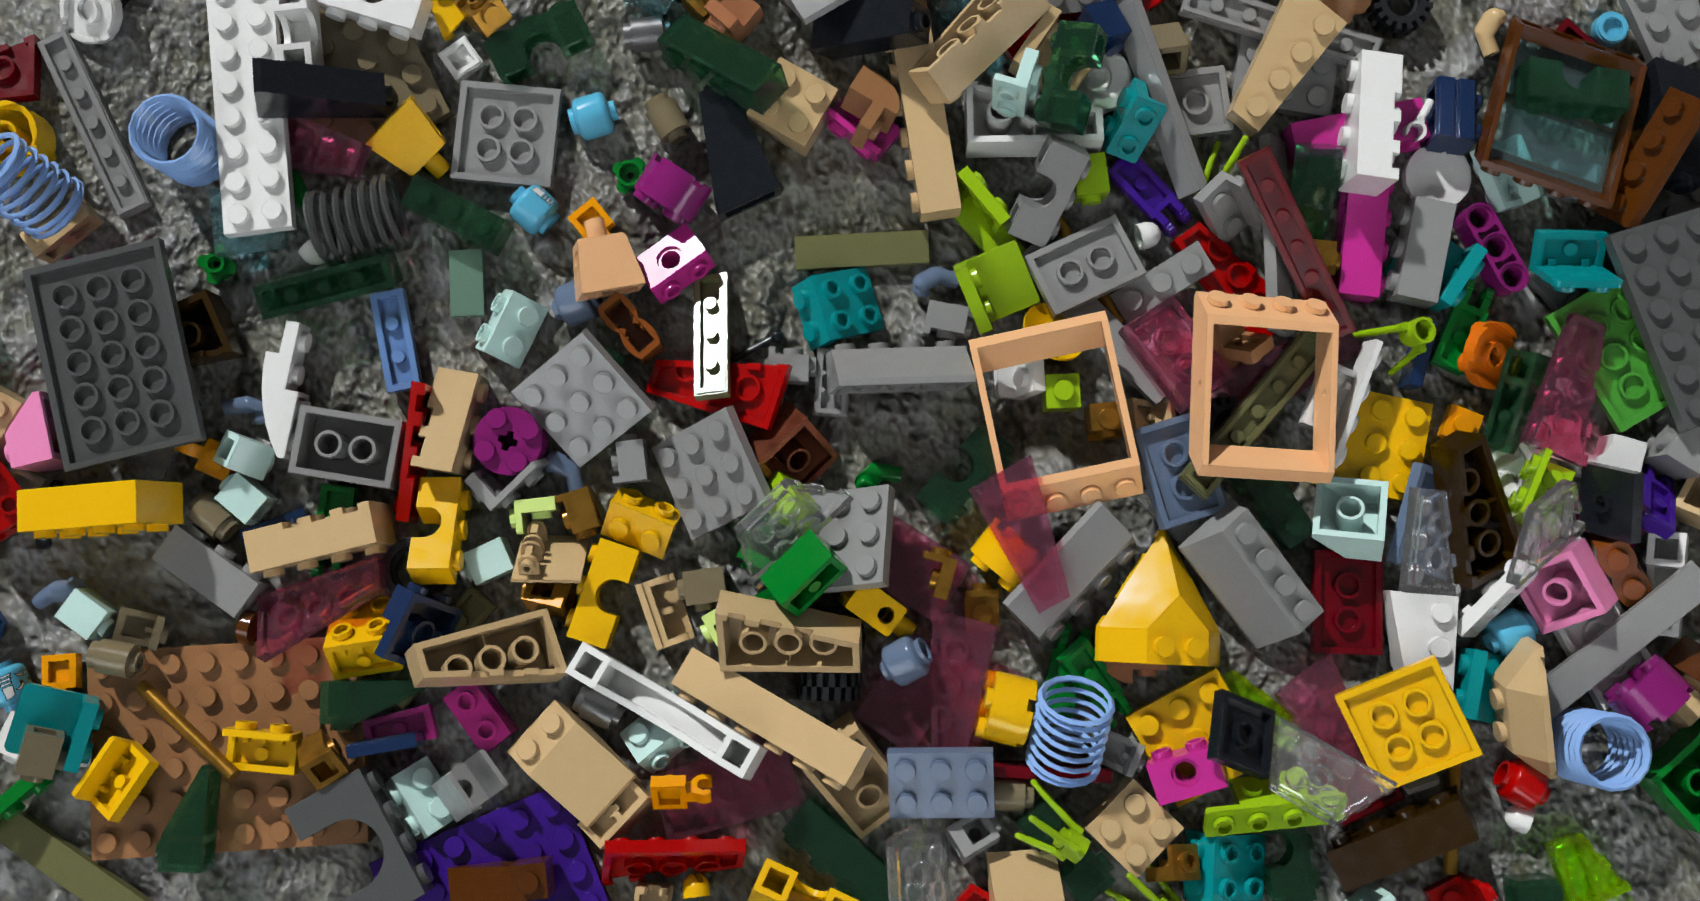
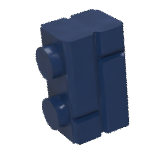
[1425,75,1482,156]

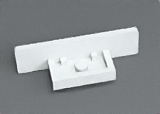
[1298,339,1383,469]

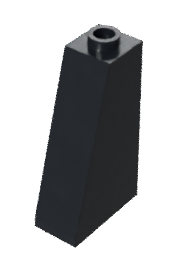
[811,0,932,60]
[1639,57,1700,196]
[252,58,393,118]
[698,79,781,222]

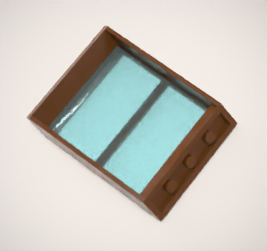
[1474,16,1647,210]

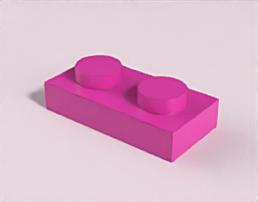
[362,703,440,756]

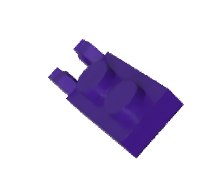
[1107,157,1192,238]
[1641,464,1676,540]

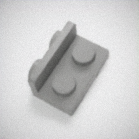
[1193,170,1263,244]

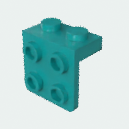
[1528,229,1623,293]
[1383,241,1488,313]
[791,267,884,352]
[1453,647,1505,724]
[4,683,104,773]
[1183,829,1265,901]

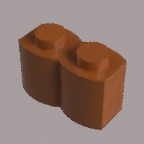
[598,292,665,365]
[1589,533,1653,607]

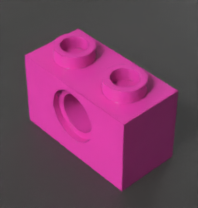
[636,223,716,305]
[442,685,519,753]
[1146,737,1228,806]

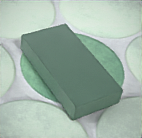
[448,249,487,318]

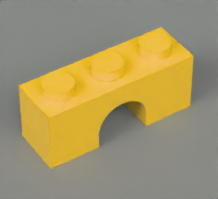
[406,477,472,585]
[564,538,643,649]
[747,858,860,901]

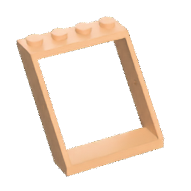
[1188,290,1339,484]
[968,310,1144,522]

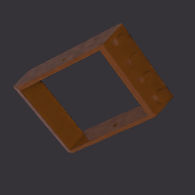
[1595,86,1700,229]

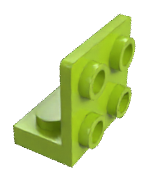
[953,240,1040,334]
[1508,448,1576,537]

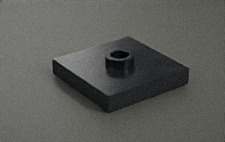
[1579,462,1644,544]
[1207,689,1276,780]

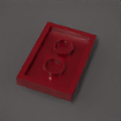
[1310,550,1383,655]

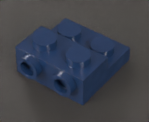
[374,581,464,666]

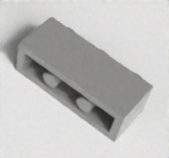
[1385,196,1457,309]
[151,523,270,618]

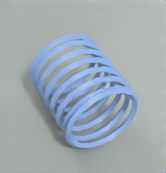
[128,93,219,187]
[0,132,84,239]
[1025,675,1115,788]
[1551,707,1653,792]

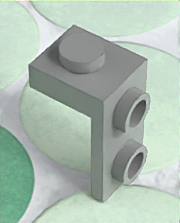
[464,458,549,511]

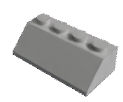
[826,340,976,395]
[1002,500,1137,646]
[1177,502,1324,649]

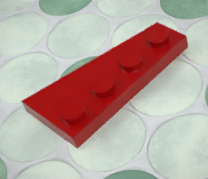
[1170,222,1274,336]
[645,360,793,432]
[393,381,432,524]
[601,836,746,886]

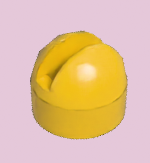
[682,873,711,899]

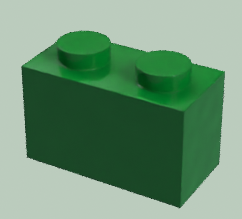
[760,529,848,617]

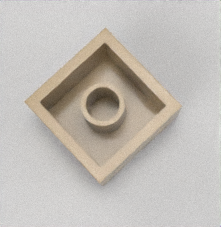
[746,57,839,157]
[1080,776,1184,878]

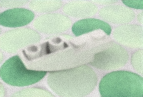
[262,320,312,460]

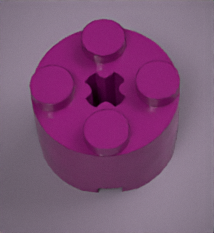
[633,153,712,226]
[473,407,549,478]
[1602,654,1695,733]

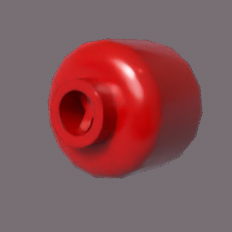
[1493,758,1551,810]

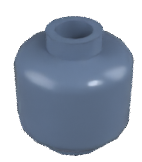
[551,280,605,327]
[879,634,933,686]

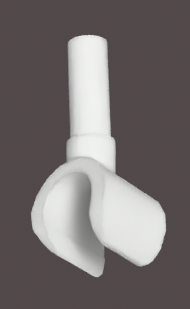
[1402,98,1434,142]

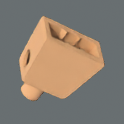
[572,217,646,302]

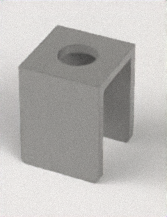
[431,748,509,822]

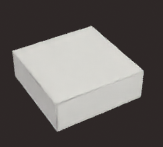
[438,35,485,84]

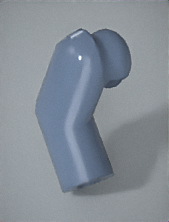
[32,577,86,609]

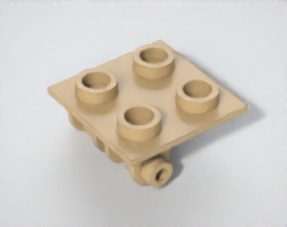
[511,519,590,584]

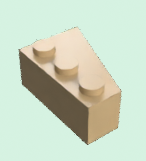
[410,367,489,477]

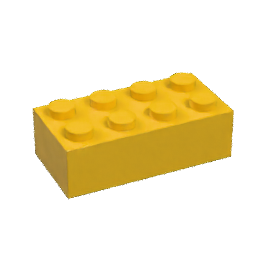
[17,479,184,539]

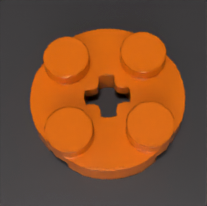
[1457,321,1519,390]

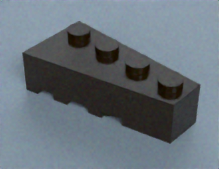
[177,289,247,367]
[1430,430,1526,590]
[1326,784,1479,893]

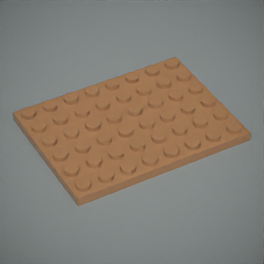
[86,637,372,861]

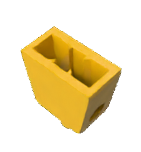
[365,95,451,179]
[836,588,917,638]

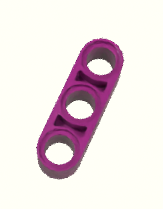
[1453,202,1529,297]

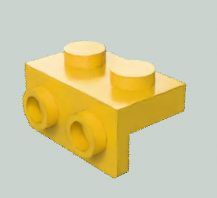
[600,487,681,560]
[222,720,304,775]
[71,736,160,823]

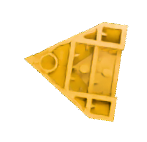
[1095,528,1221,667]

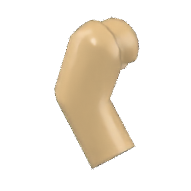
[1474,7,1507,58]

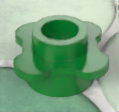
[612,157,645,194]
[197,245,238,284]

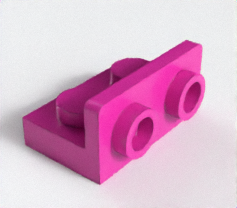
[826,95,899,163]

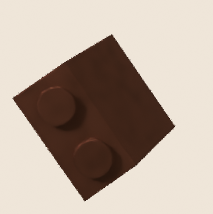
[747,400,840,489]

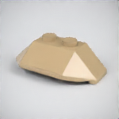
[1489,636,1557,779]

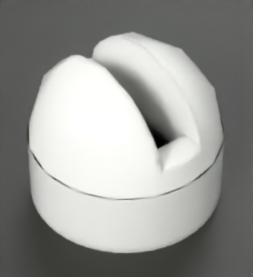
[1134,222,1161,250]
[298,236,329,265]
[1505,805,1535,834]

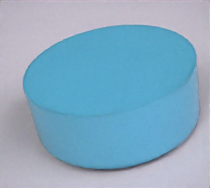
[1590,11,1629,47]

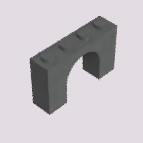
[284,765,434,901]

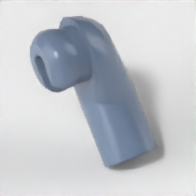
[912,266,959,297]
[221,396,265,425]
[544,452,585,492]

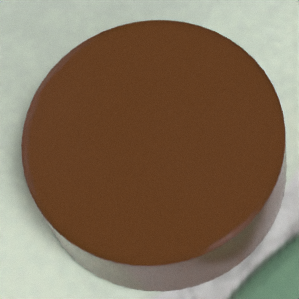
[235,610,265,646]

